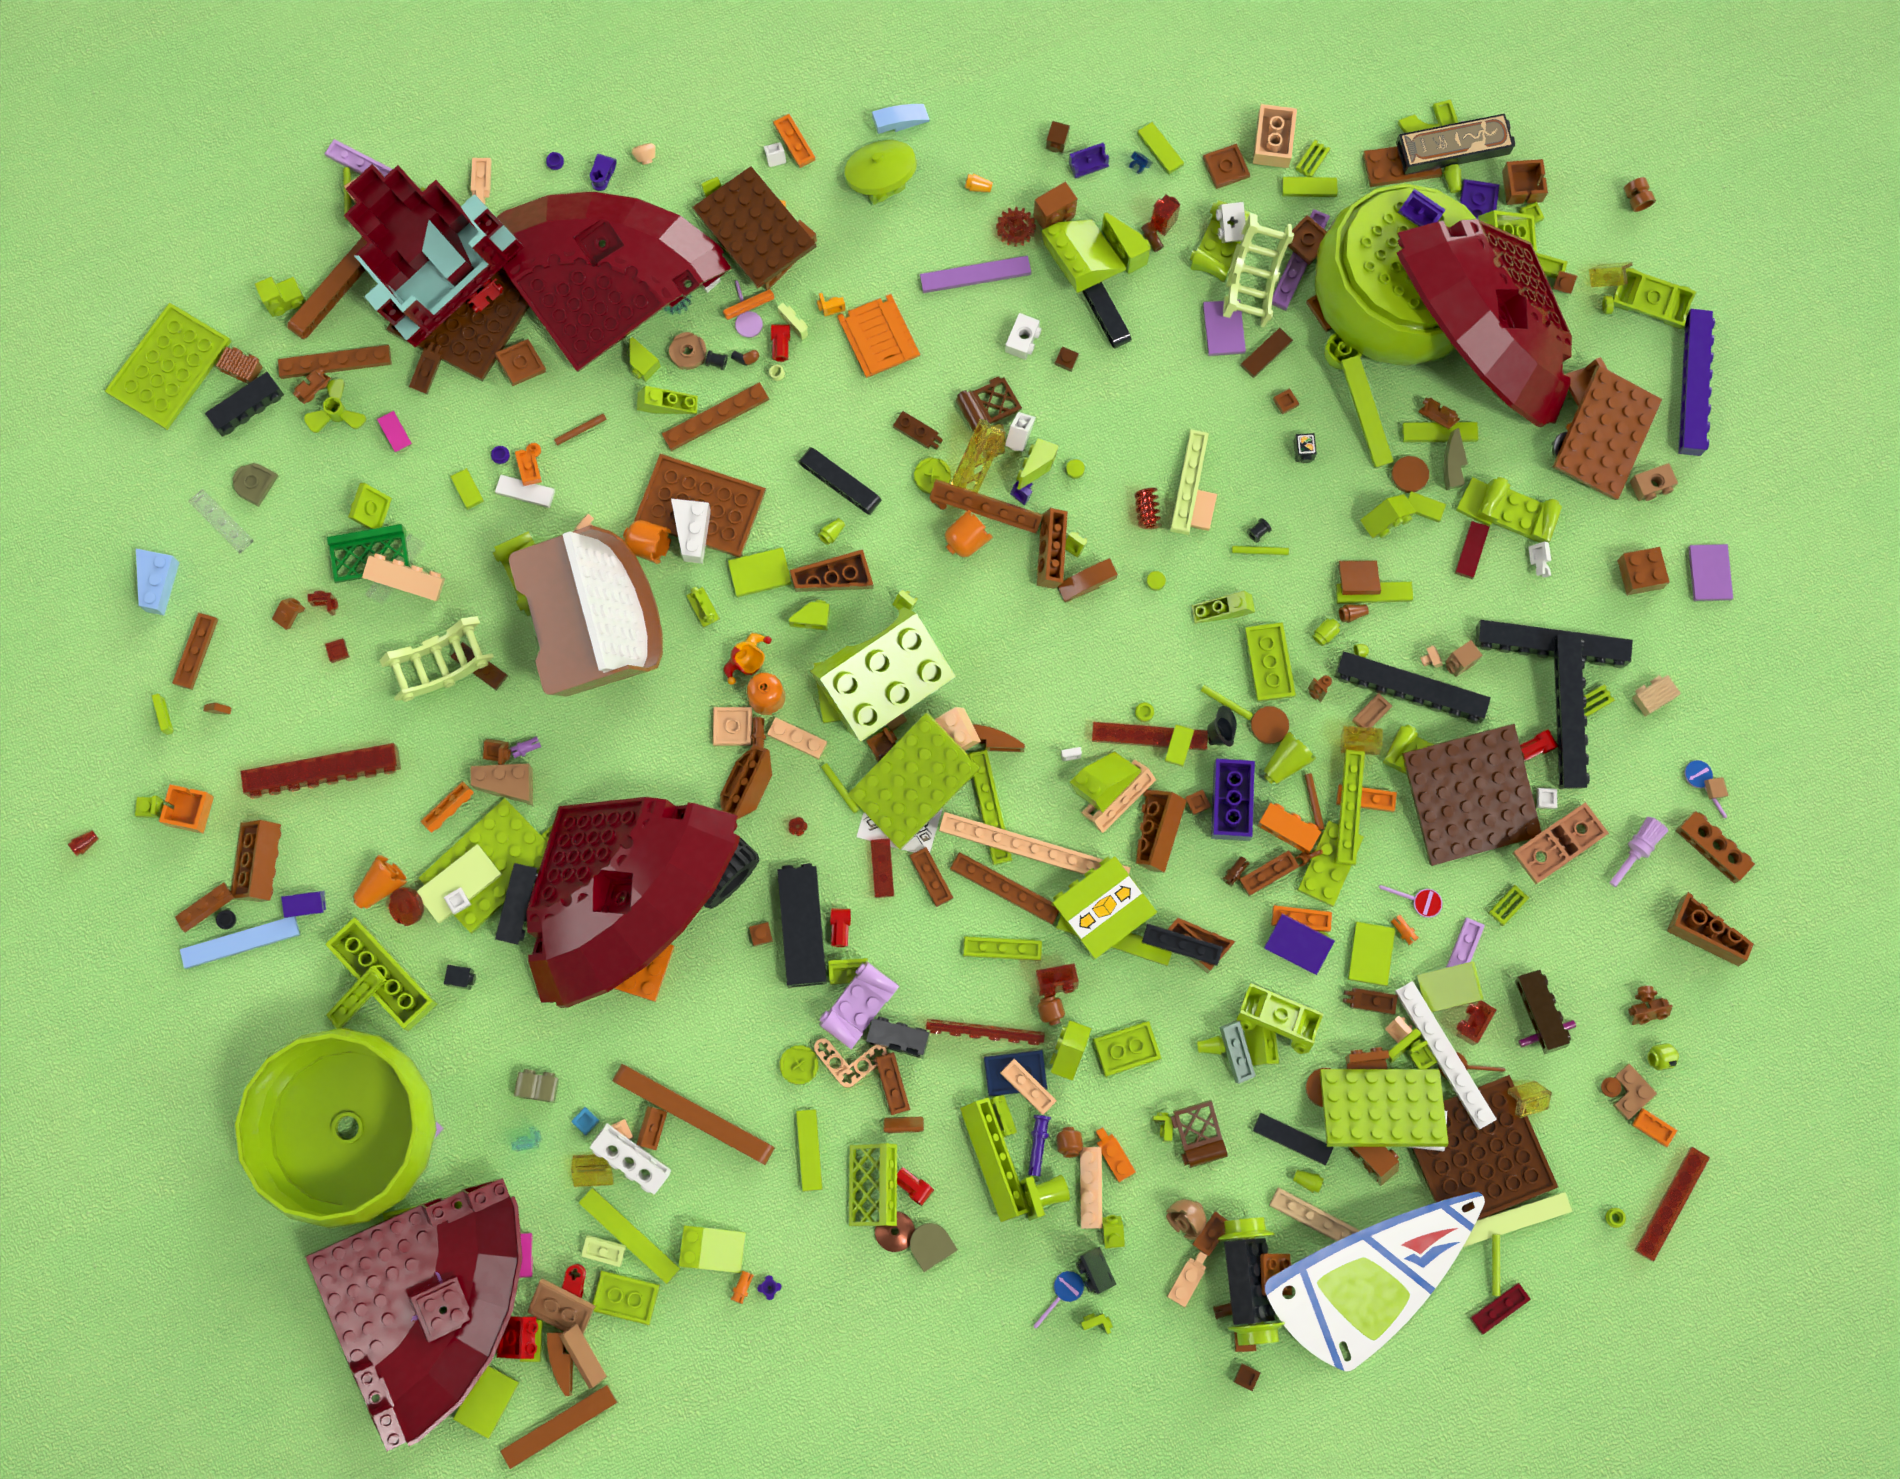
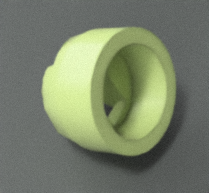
[769,365,785,381]

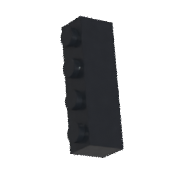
[205,372,284,437]
[495,863,538,945]

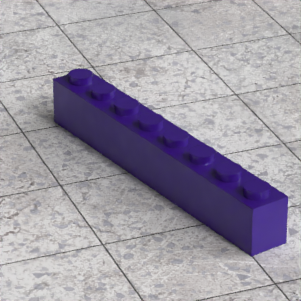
[1678,309,1715,456]

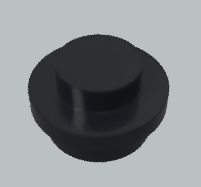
[216,910,236,930]

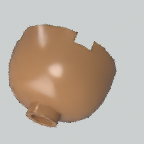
[1166,1199,1206,1240]

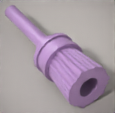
[1609,816,1668,887]

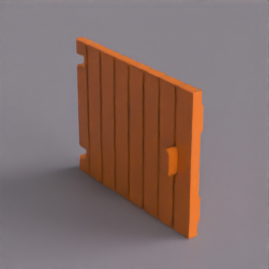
[837,294,920,378]

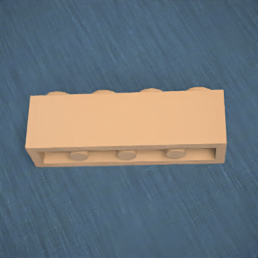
[362,553,445,601]

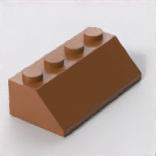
[231,820,281,902]

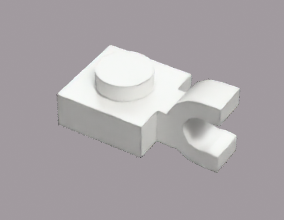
[1528,542,1551,578]

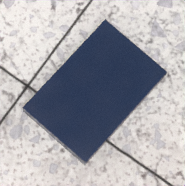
[984,1050,1048,1097]

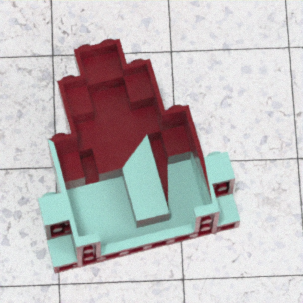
[344,164,524,348]

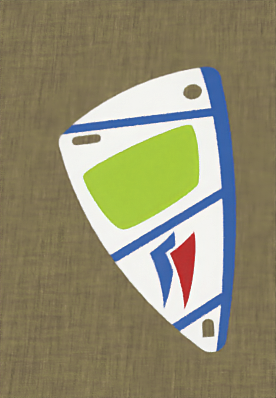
[1265,1192,1485,1371]

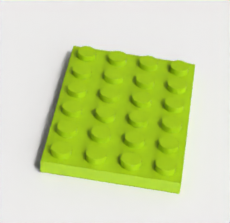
[105,302,232,430]
[848,713,981,850]
[419,798,548,934]
[1320,1069,1449,1147]

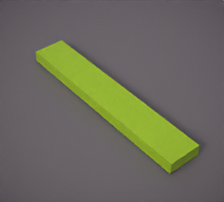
[1340,355,1394,468]
[1336,749,1365,866]
[968,750,1012,865]
[1056,915,1172,966]
[579,1188,681,1284]

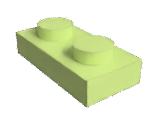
[777,303,808,340]
[582,1235,626,1267]

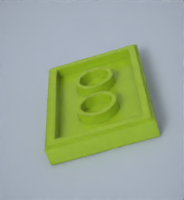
[728,547,792,597]
[1348,922,1395,987]
[1417,961,1484,1013]
[1093,1021,1162,1077]
[592,1271,660,1325]
[453,1365,520,1439]

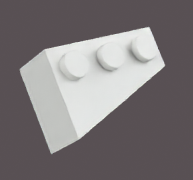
[671,499,711,564]

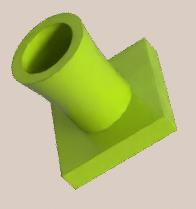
[1019,1174,1070,1221]

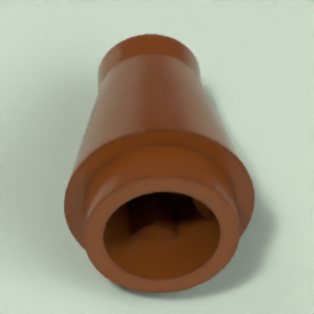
[1339,604,1369,623]

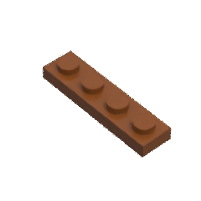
[172,612,218,690]

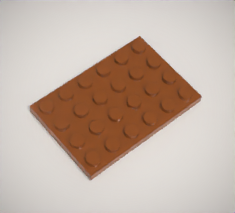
[1552,366,1662,500]
[634,454,766,558]

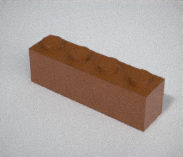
[1136,790,1187,873]

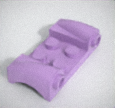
[819,961,899,1049]

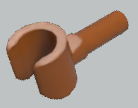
[1295,849,1323,867]

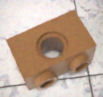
[1630,463,1678,501]
[1445,640,1482,677]

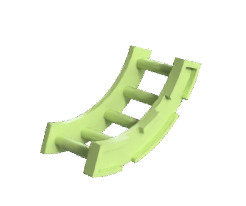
[1223,213,1294,327]
[379,616,494,702]

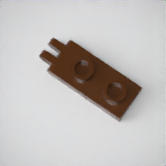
[409,342,443,395]
[893,411,943,450]
[1342,988,1398,1015]

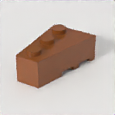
[1167,918,1236,974]

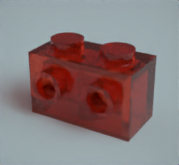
[1151,194,1181,236]
[1035,963,1079,997]
[1456,1001,1497,1046]

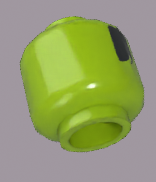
[1647,1043,1679,1071]

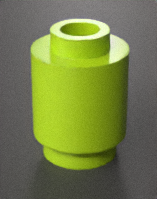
[1312,618,1340,646]

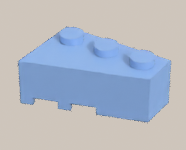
[136,549,179,615]

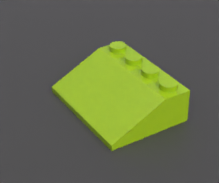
[1042,219,1126,293]

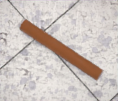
[554,413,607,446]
[1304,773,1324,831]

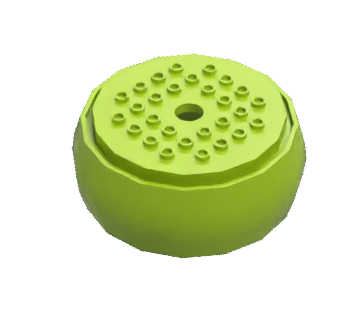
[1315,183,1476,366]
[235,1028,437,1228]

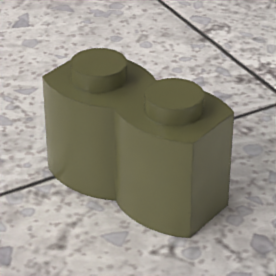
[514,1069,559,1103]

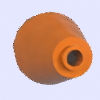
[353,855,407,909]

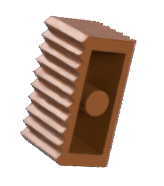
[215,347,263,384]

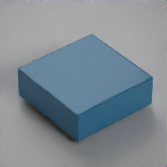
[571,1107,600,1135]

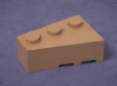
[471,763,533,806]

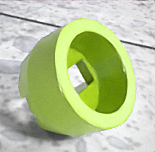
[1353,644,1369,658]

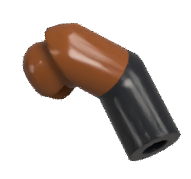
[731,350,759,366]

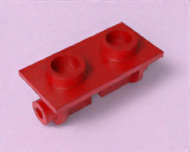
[467,278,504,313]

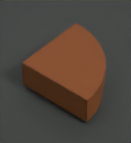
[203,703,231,715]

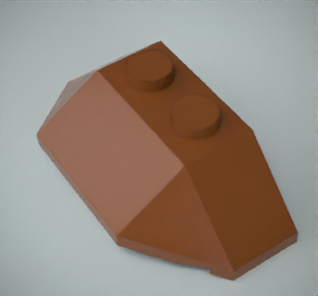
[720,745,772,819]

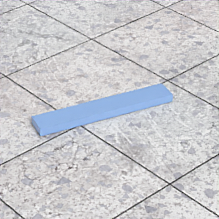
[180,916,300,969]

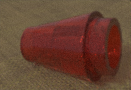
[68,830,99,856]

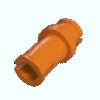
[1391,915,1419,945]
[731,1271,754,1304]

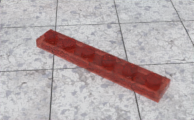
[1092,722,1208,751]
[926,1018,1045,1045]
[1634,1147,1710,1262]

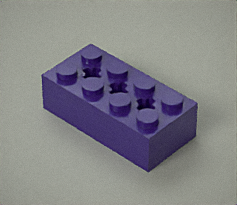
[1211,759,1255,841]

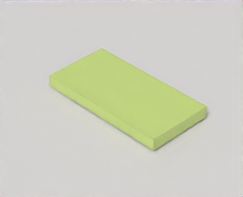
[415,844,502,924]

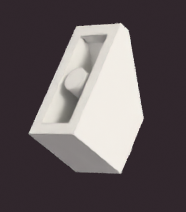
[1005,412,1036,451]

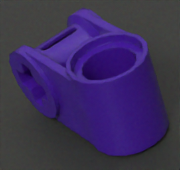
[590,154,617,191]

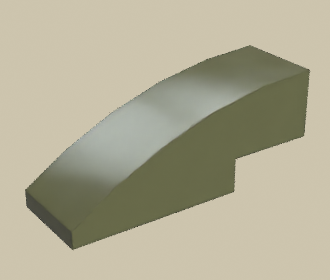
[1443,428,1468,490]

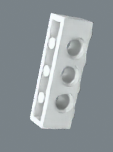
[590,1123,671,1195]

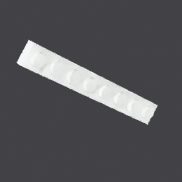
[1395,981,1497,1130]

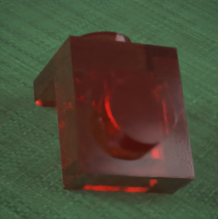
[308,591,338,616]

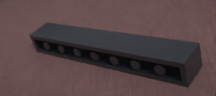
[1475,620,1633,668]
[1553,634,1590,789]
[1334,651,1491,724]

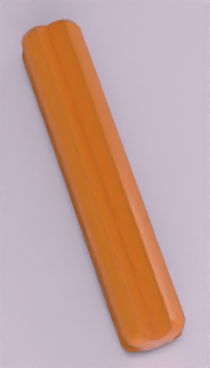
[723,289,774,320]

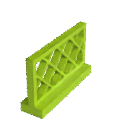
[849,1143,897,1226]

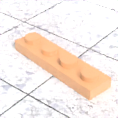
[1080,1147,1102,1229]

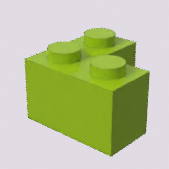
[255,276,306,317]
[1360,494,1416,539]
[1049,1020,1092,1081]

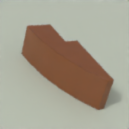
[1058,558,1118,602]
[972,724,1025,752]
[547,1333,573,1396]

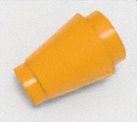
[965,173,993,193]

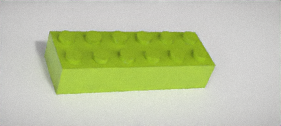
[325,917,437,1032]

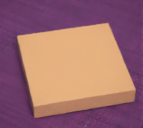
[1190,490,1217,531]
[713,707,752,746]

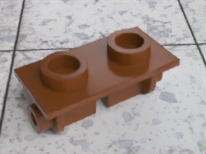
[293,367,331,404]
[1418,397,1460,429]
[1308,675,1332,702]
[1628,998,1673,1025]

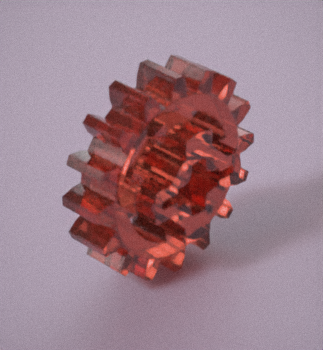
[996,207,1036,247]

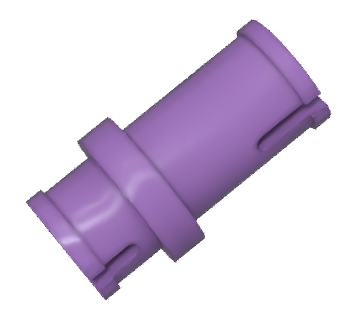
[510,736,541,758]

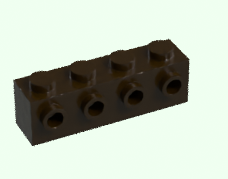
[1515,970,1571,1055]

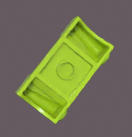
[1190,200,1250,282]
[1613,267,1697,329]
[1477,477,1562,543]
[492,531,535,616]
[1382,725,1434,775]
[1236,983,1324,1054]

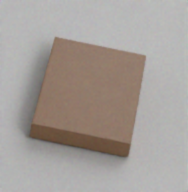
[527,1278,595,1335]

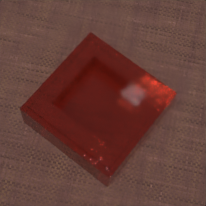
[325,638,350,663]

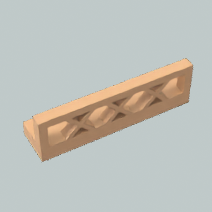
[1081,760,1156,833]

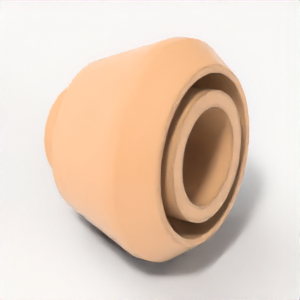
[631,143,656,165]

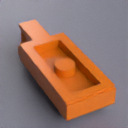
[1096,1127,1136,1182]

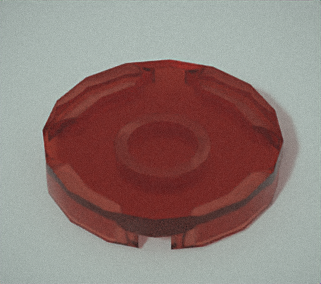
[389,887,424,926]

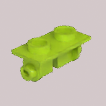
[686,587,720,628]
[990,1095,1017,1138]

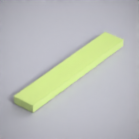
[1170,430,1209,535]
[1463,1192,1572,1247]

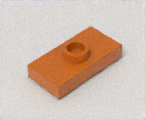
[1632,1108,1678,1148]

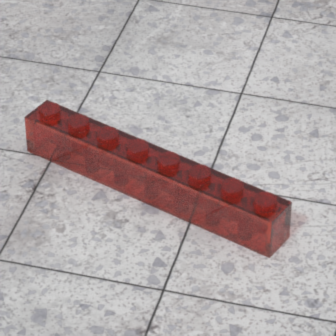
[241,743,401,799]

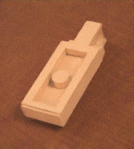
[471,158,492,204]
[1167,1251,1207,1307]

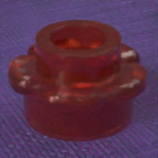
[789,817,807,836]

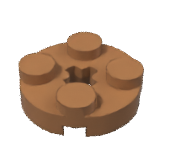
[669,332,707,370]

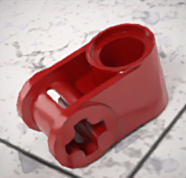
[562,1264,586,1299]

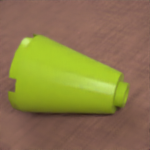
[1263,732,1316,784]

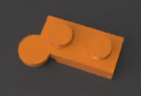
[515,443,542,486]

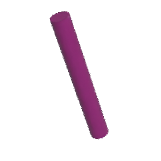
[1519,1020,1576,1048]

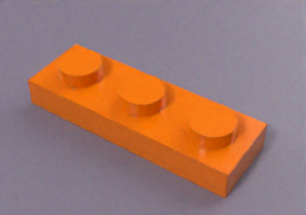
[773,114,815,168]
[420,781,474,833]
[1336,784,1397,812]
[1271,905,1332,932]

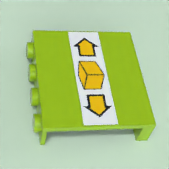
[1051,856,1157,960]

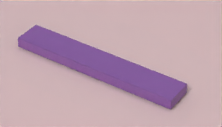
[1272,209,1330,311]
[920,256,1031,293]

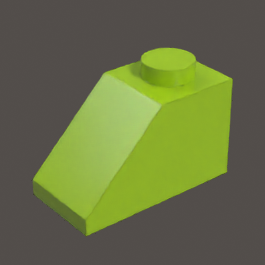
[630,337,661,382]
[789,600,830,631]

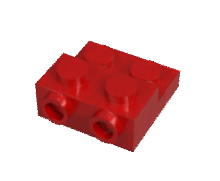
[497,1316,538,1359]

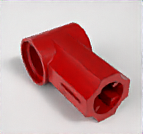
[771,324,790,362]
[1520,729,1558,762]
[831,908,851,947]
[897,1167,934,1206]

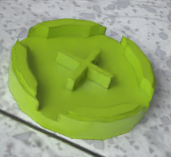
[914,457,951,494]
[779,1045,819,1085]

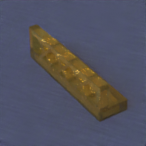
[951,419,1006,493]

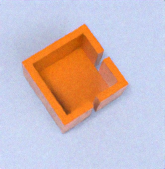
[159,784,214,834]

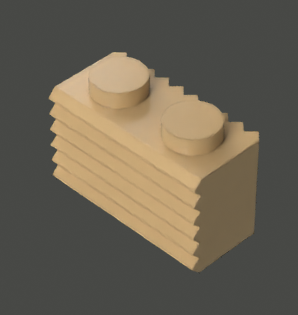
[1632,675,1681,717]

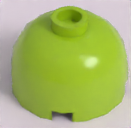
[1324,333,1362,370]

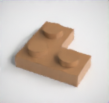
[1613,1064,1657,1120]

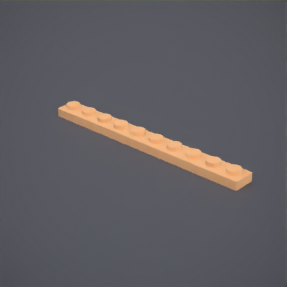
[939,812,1130,875]

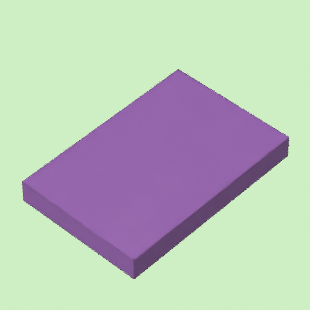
[1203,300,1246,356]
[1688,544,1733,601]

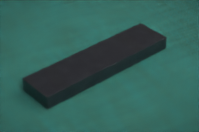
[1141,924,1223,967]
[1252,1113,1334,1166]

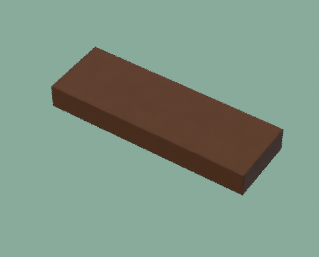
[1240,328,1293,378]
[451,642,508,691]

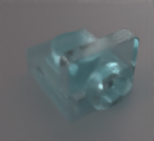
[511,1126,542,1152]

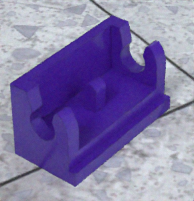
[1069,142,1109,179]
[1398,188,1446,227]
[281,891,326,918]

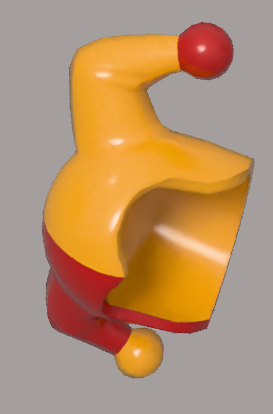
[723,633,772,685]

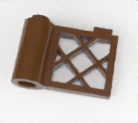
[956,376,1022,433]
[1170,1100,1228,1168]

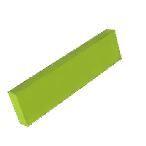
[1402,422,1479,442]
[1336,582,1413,604]
[963,936,1042,961]
[326,965,387,1029]
[796,1109,823,1192]

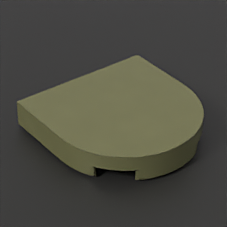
[233,463,278,507]
[910,1223,958,1272]

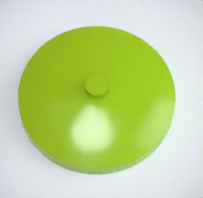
[845,140,917,195]

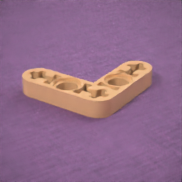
[814,1038,887,1088]

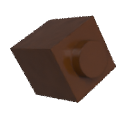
[1046,121,1070,153]

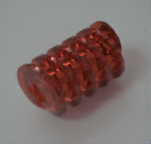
[1134,487,1162,529]

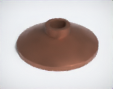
[875,1211,915,1252]

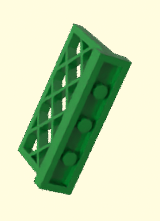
[327,524,410,583]

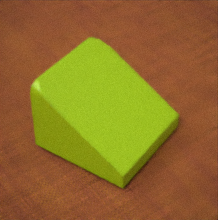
[701,177,722,197]

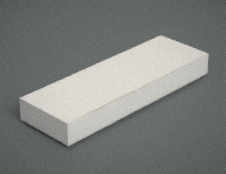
[495,475,555,508]

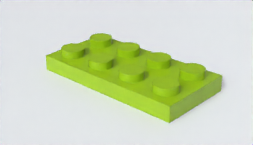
[1245,622,1296,702]
[1297,821,1364,907]

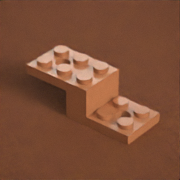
[1513,802,1609,884]

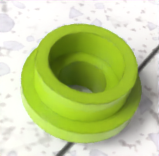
[1605,1208,1626,1228]

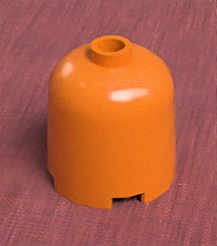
[945,510,993,558]
[623,520,671,564]
[747,673,785,715]

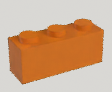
[1257,803,1321,854]

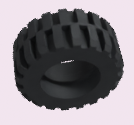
[704,837,759,909]

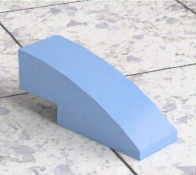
[872,104,930,134]

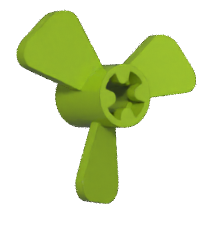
[304,379,366,433]

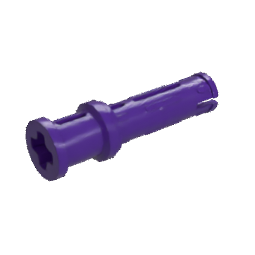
[1028,1115,1051,1177]

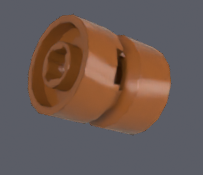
[1624,177,1656,212]

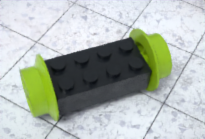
[1218,1217,1285,1345]

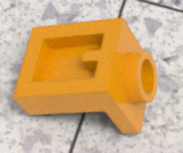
[817,293,846,317]

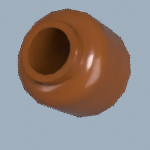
[1037,995,1065,1026]
[1056,1127,1083,1158]

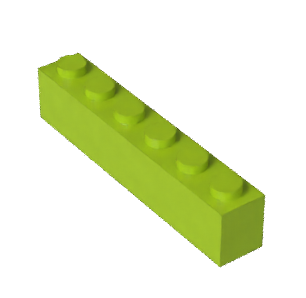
[960,1098,1030,1222]

